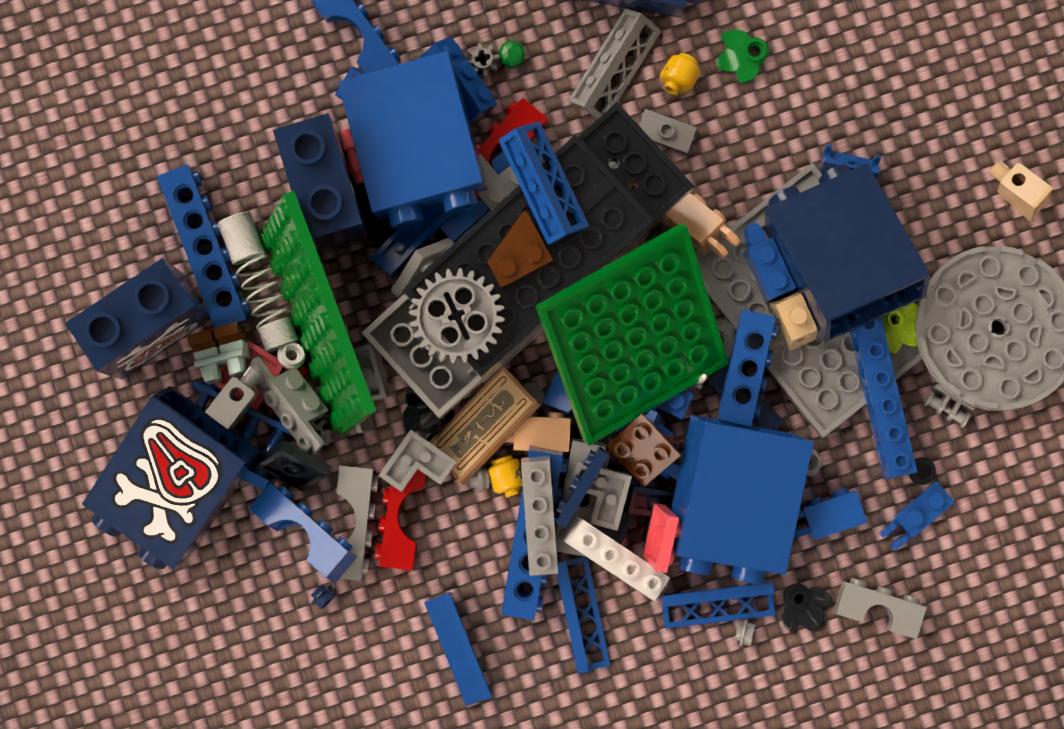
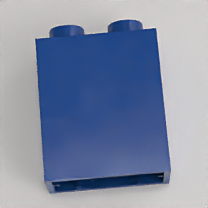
[338,51,488,228]
[671,415,814,584]

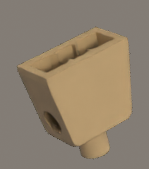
[989,160,1053,221]
[768,291,818,351]

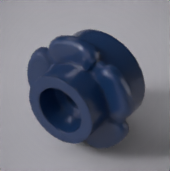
[311,584,337,610]

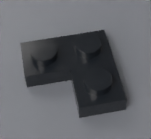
[623,484,675,543]

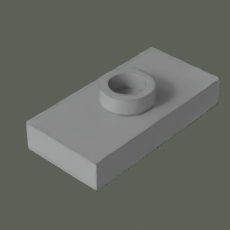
[639,109,697,155]

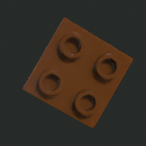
[606,413,682,487]

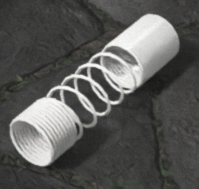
[218,211,298,352]

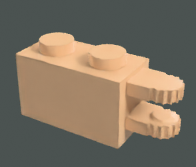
[664,193,740,258]
[505,412,570,453]

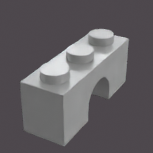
[833,578,927,639]

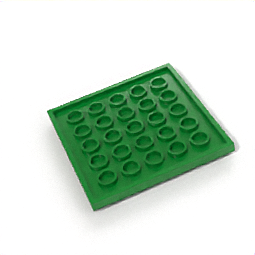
[535,223,729,446]

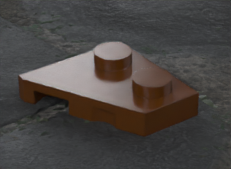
[487,211,553,289]

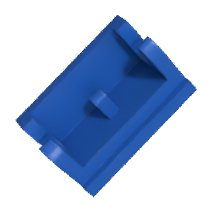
[819,144,881,179]

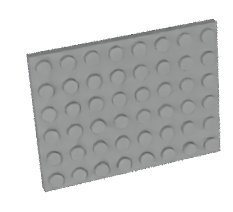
[696,162,922,439]

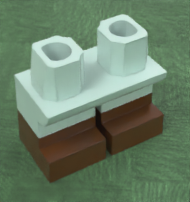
[187,322,250,384]

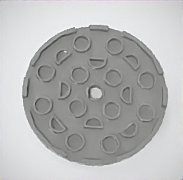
[915,246,1064,411]

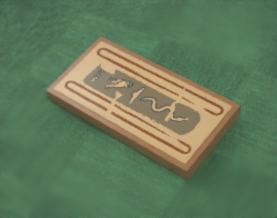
[429,366,541,485]

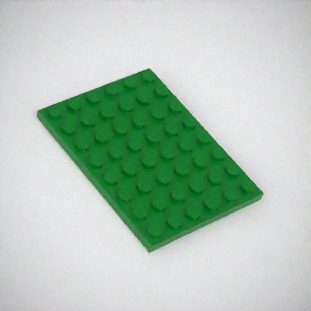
[260,191,376,436]

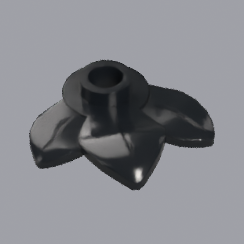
[403,388,442,435]
[781,583,833,632]

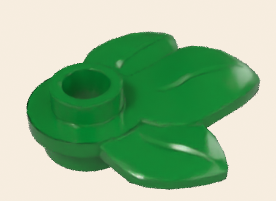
[716,30,769,83]

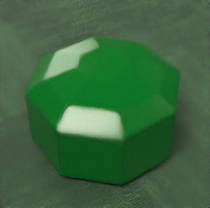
[498,40,526,69]

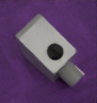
[205,366,263,430]

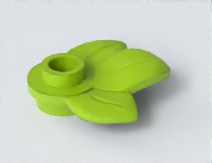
[881,303,918,354]

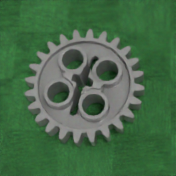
[409,268,505,364]

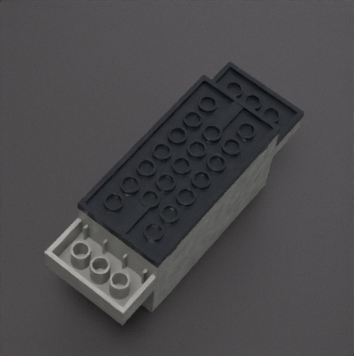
[362,102,694,419]

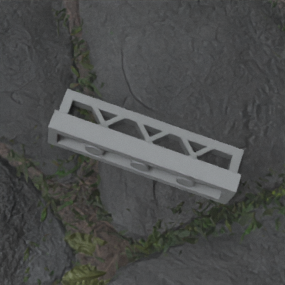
[568,9,661,119]

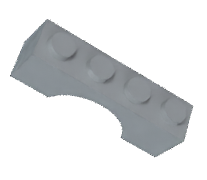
[336,466,379,581]

